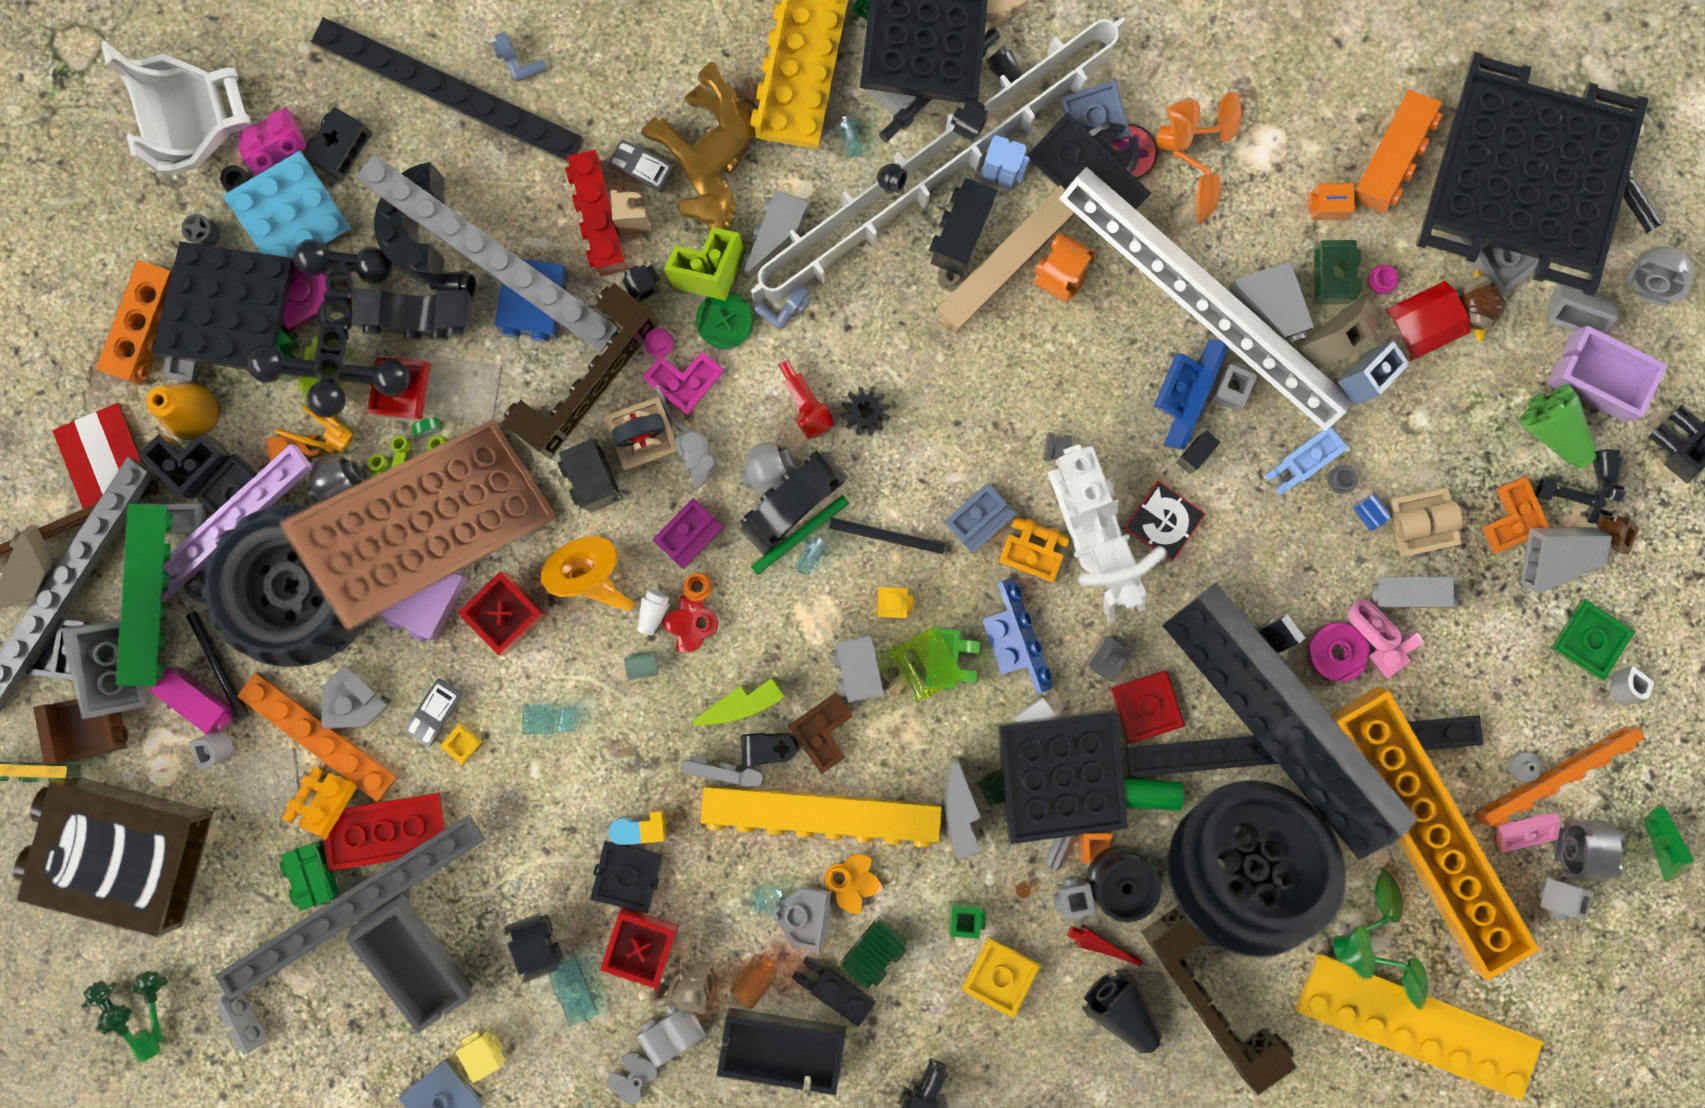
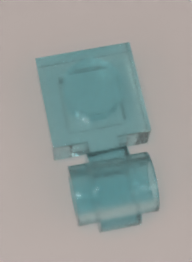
[522,704,579,734]

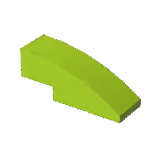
[692,677,786,726]

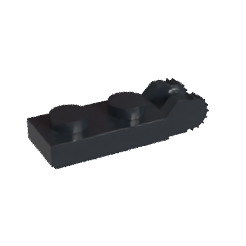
[792,956,876,1027]

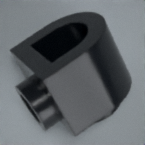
[950,99,988,142]
[622,265,661,302]

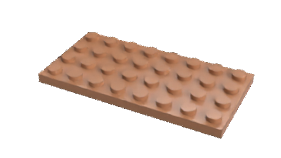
[281,419,557,631]

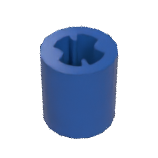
[1352,492,1392,531]

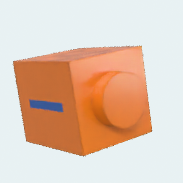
[1307,183,1355,220]

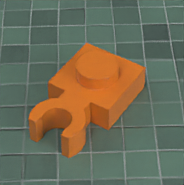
[266,434,323,462]

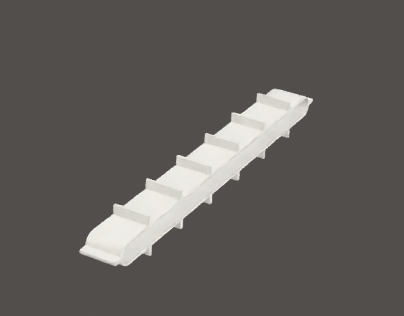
[751,17,1126,304]

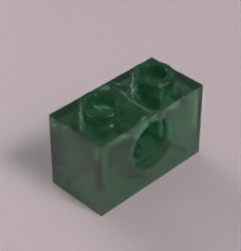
[1313,240,1362,304]

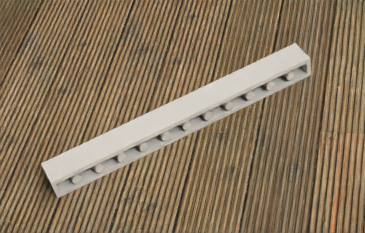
[1059,167,1350,431]

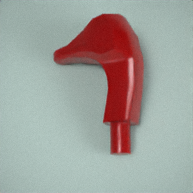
[778,359,834,439]

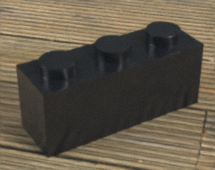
[929,177,998,277]

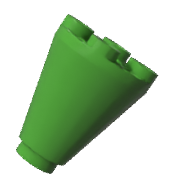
[1519,384,1597,468]

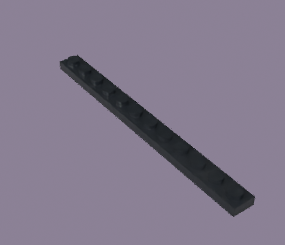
[1125,715,1484,777]

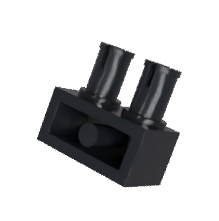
[1648,404,1705,484]
[897,1058,949,1108]

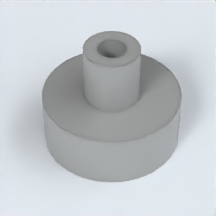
[1508,752,1542,782]

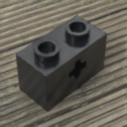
[304,107,372,182]

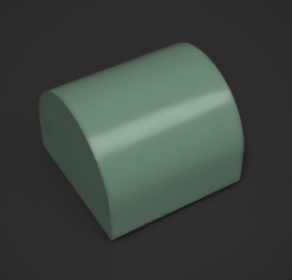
[624,651,659,679]

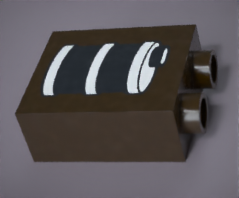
[13,777,214,937]

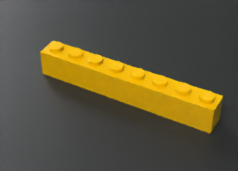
[700,785,941,847]

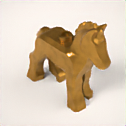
[641,61,755,231]

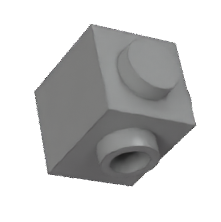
[1053,876,1096,920]
[1539,878,1594,922]

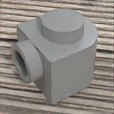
[1610,665,1655,706]
[188,732,233,770]

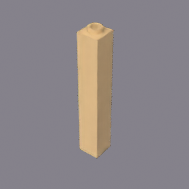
[936,185,1076,334]

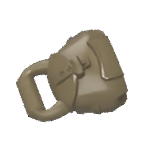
[649,961,717,1015]

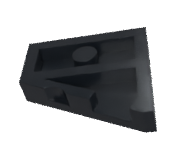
[25,619,92,680]

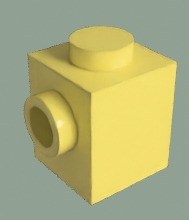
[455,1030,506,1083]

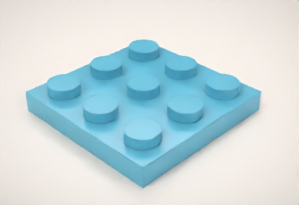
[223,150,351,258]

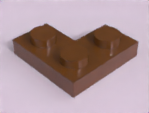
[788,692,853,775]

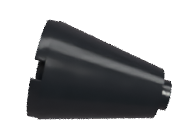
[1082,969,1162,1054]

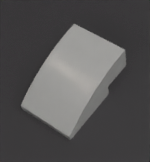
[1446,233,1539,294]
[944,757,981,860]

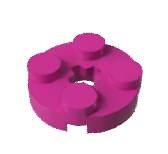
[1307,623,1370,682]

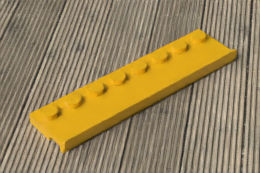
[1295,953,1545,1101]

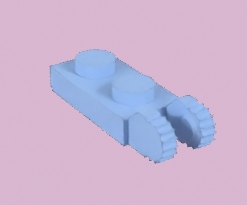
[1264,426,1348,495]

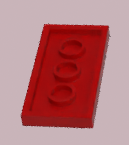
[323,792,445,872]

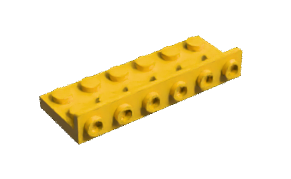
[751,0,849,150]

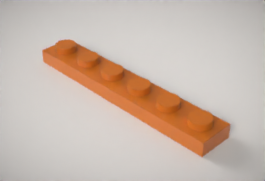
[237,672,398,802]
[1474,726,1645,827]

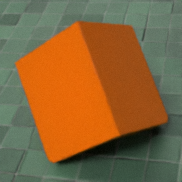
[1078,831,1113,864]

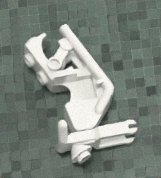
[1048,444,1166,623]

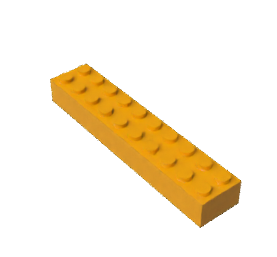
[1329,687,1539,981]

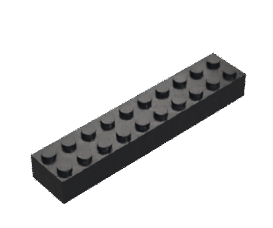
[1162,582,1417,860]

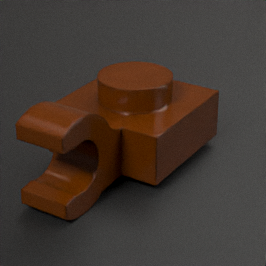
[1597,516,1640,555]

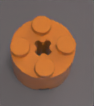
[1034,233,1097,304]

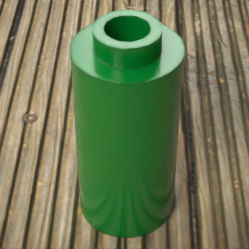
[1123,778,1184,812]

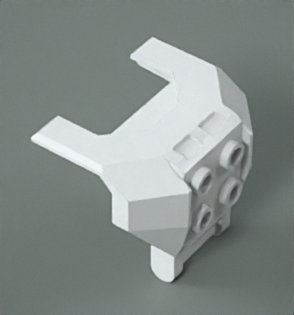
[101,41,252,174]

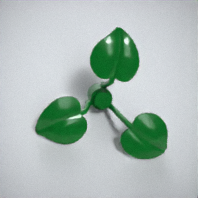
[1333,868,1428,1011]

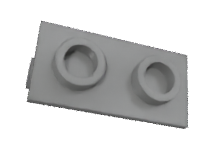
[215,993,269,1055]

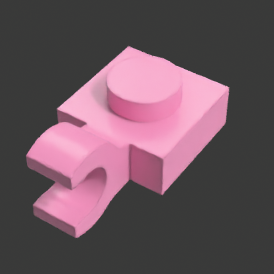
[1367,632,1424,679]

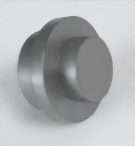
[1327,465,1358,494]

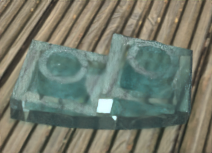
[548,958,599,1027]

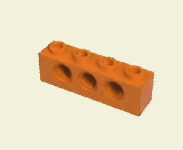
[96,260,172,385]

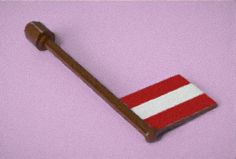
[0,402,159,559]

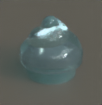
[750,884,782,915]

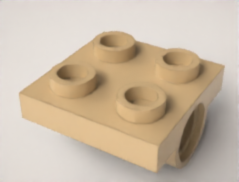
[1387,487,1463,557]

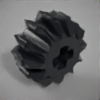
[841,386,890,436]

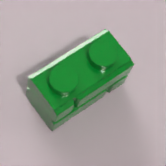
[279,840,341,911]

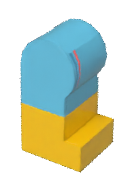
[609,809,667,845]

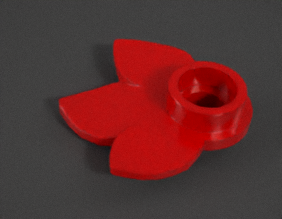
[662,595,719,653]

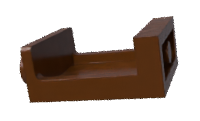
[33,699,128,765]

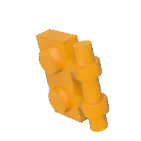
[998,516,1070,583]
[281,766,357,840]

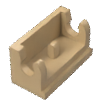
[611,190,653,235]

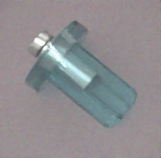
[833,115,863,158]
[795,536,831,576]

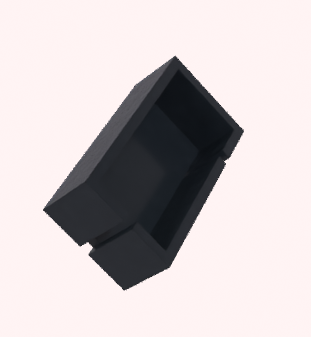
[716,1007,846,1096]

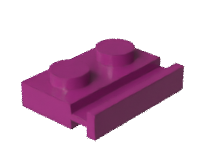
[652,498,724,570]

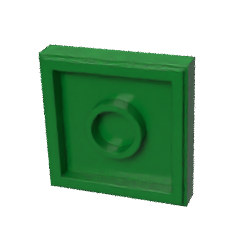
[1550,599,1635,681]

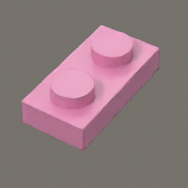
[1495,812,1561,853]

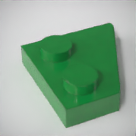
[1644,806,1695,882]

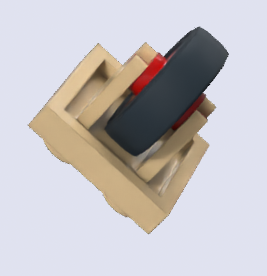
[604,396,678,472]

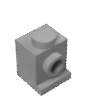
[1211,363,1257,411]

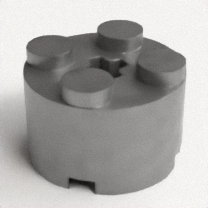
[1553,818,1625,881]

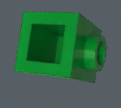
[948,901,986,939]

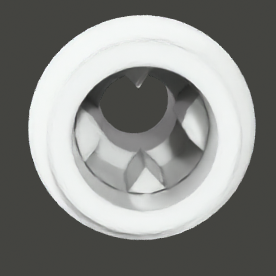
[637,590,670,636]

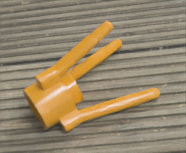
[275,405,354,455]

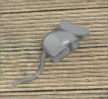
[656,385,716,489]

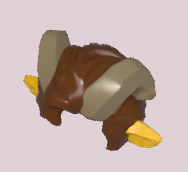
[1458,270,1507,342]

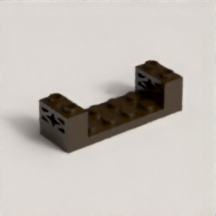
[502,283,659,459]
[1141,905,1298,1096]

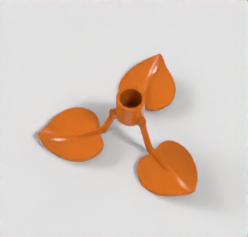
[1156,91,1242,224]

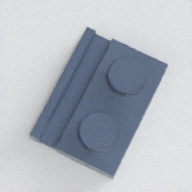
[944,483,1016,553]

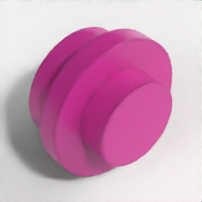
[1368,265,1398,294]
[644,328,674,358]

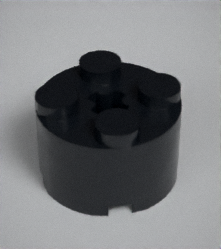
[504,913,564,983]

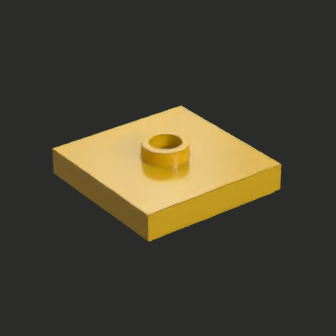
[960,936,1041,1019]

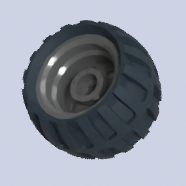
[202,505,369,667]

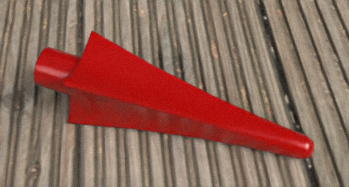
[1067,924,1143,966]

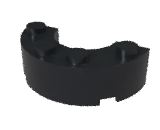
[374,162,444,285]
[351,289,470,341]
[740,450,849,556]

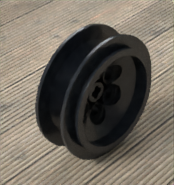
[1167,780,1346,958]

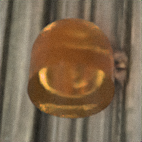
[1015,882,1030,898]

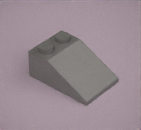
[62,618,147,719]

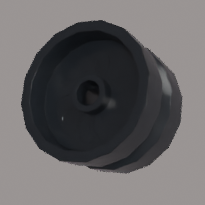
[1086,846,1162,923]

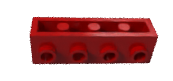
[565,149,628,276]

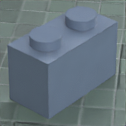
[1338,340,1409,405]

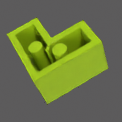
[664,227,746,301]

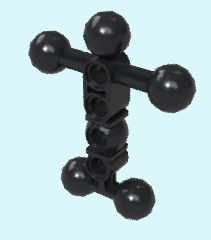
[246,239,411,418]

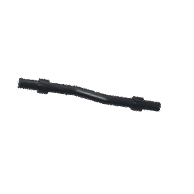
[879,29,1000,143]

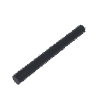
[829,517,945,555]
[186,611,250,720]

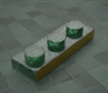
[0,762,81,783]

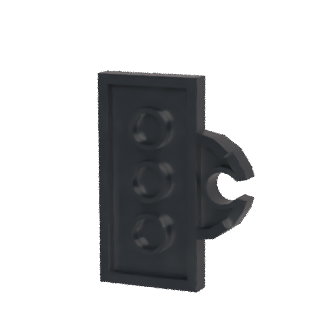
[1027,112,1152,210]

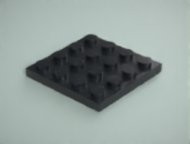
[860,0,988,103]
[152,242,295,370]
[997,709,1128,844]

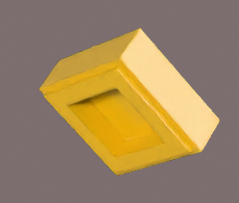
[440,723,483,765]

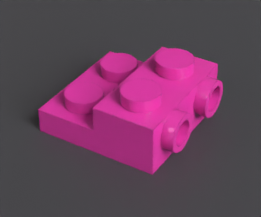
[237,107,307,176]

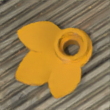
[824,854,883,914]

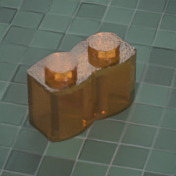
[730,953,777,1009]

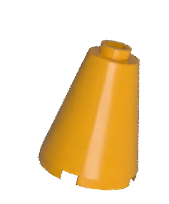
[146,382,219,440]

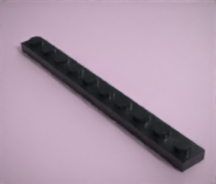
[311,17,584,164]

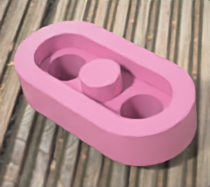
[1348,600,1402,652]

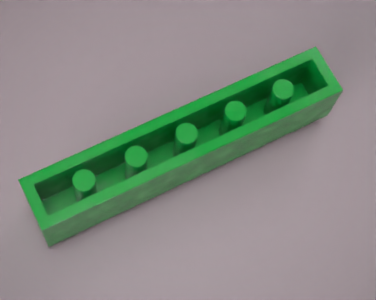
[116,503,173,687]

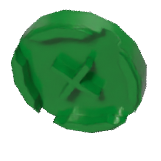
[696,292,754,350]

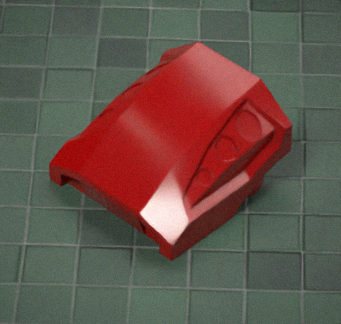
[1385,281,1471,361]

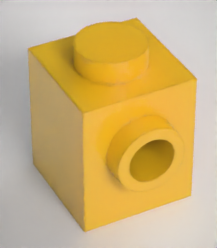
[877,587,913,619]

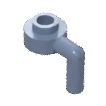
[492,31,547,81]
[753,285,811,329]

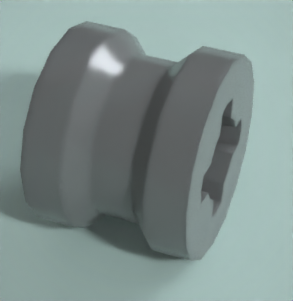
[181,214,219,246]
[1043,432,1072,462]

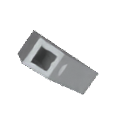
[741,190,809,279]

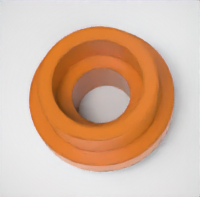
[683,573,712,602]

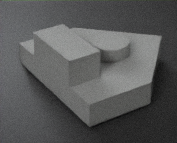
[321,665,388,729]
[768,886,832,952]

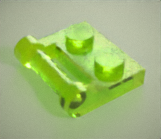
[889,625,964,703]

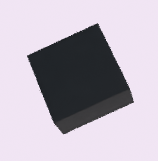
[1176,430,1221,474]

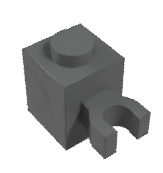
[1084,634,1132,682]

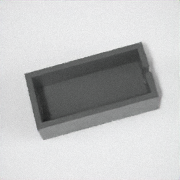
[345,893,473,1033]

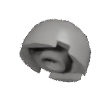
[1627,246,1695,306]

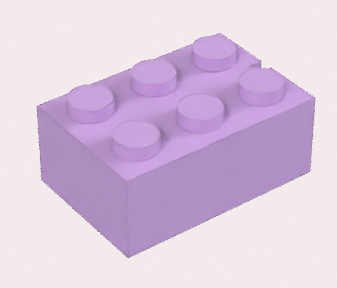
[1547,325,1668,423]

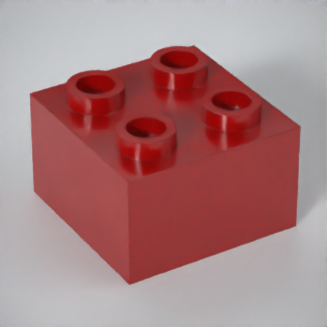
[457,571,548,656]
[600,908,680,989]

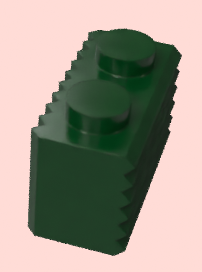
[840,916,907,989]

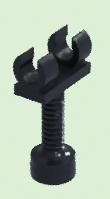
[1536,475,1627,525]

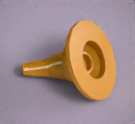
[541,536,635,612]

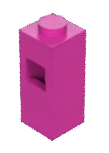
[150,667,234,734]

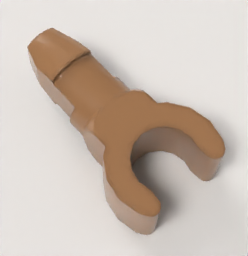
[734,78,760,109]

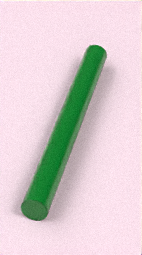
[750,495,849,575]

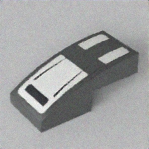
[608,139,676,193]
[405,678,464,747]

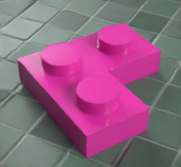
[642,351,725,416]

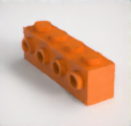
[1354,89,1443,214]

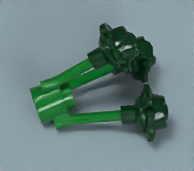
[81,971,168,1062]

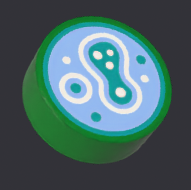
[411,417,442,438]

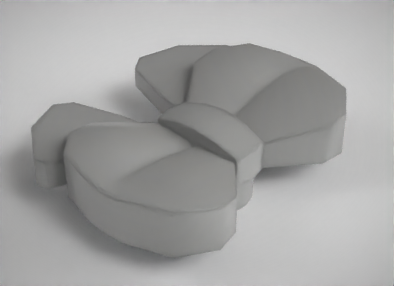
[608,1052,658,1104]

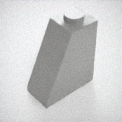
[1228,261,1314,343]
[1520,527,1612,593]
[1373,577,1458,608]

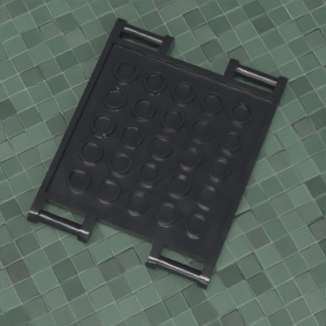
[1416,51,1649,297]

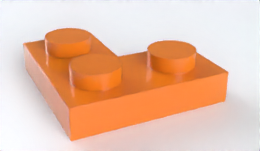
[1481,476,1550,554]

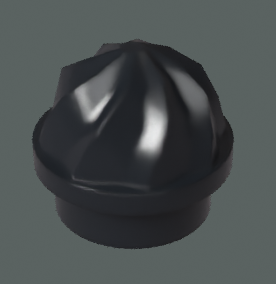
[877,163,907,194]

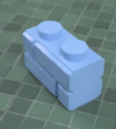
[981,135,1030,189]

